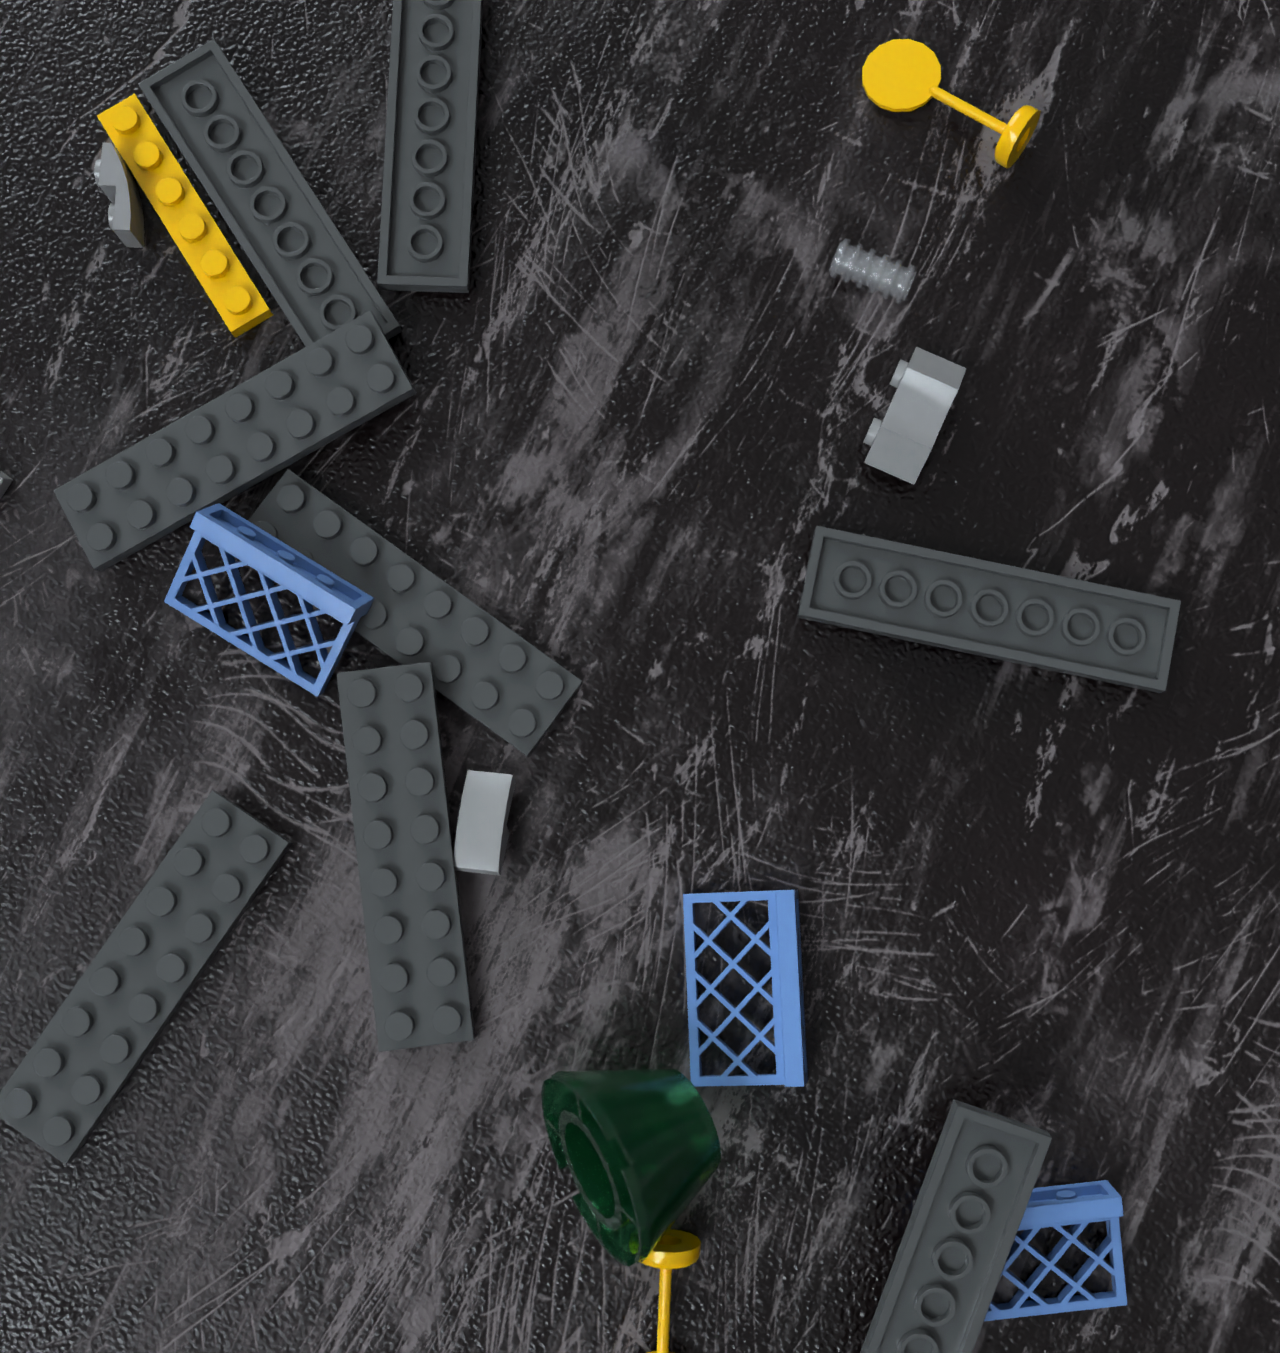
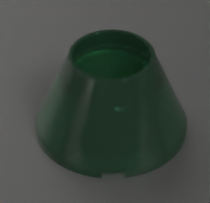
[541,1069,721,1267]

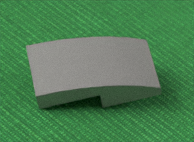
[94,142,145,248]
[453,770,516,876]

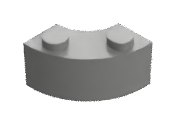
[863,347,966,485]

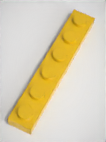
[97,93,273,338]

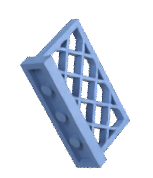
[164,503,375,697]
[683,889,808,1087]
[984,1180,1127,1321]

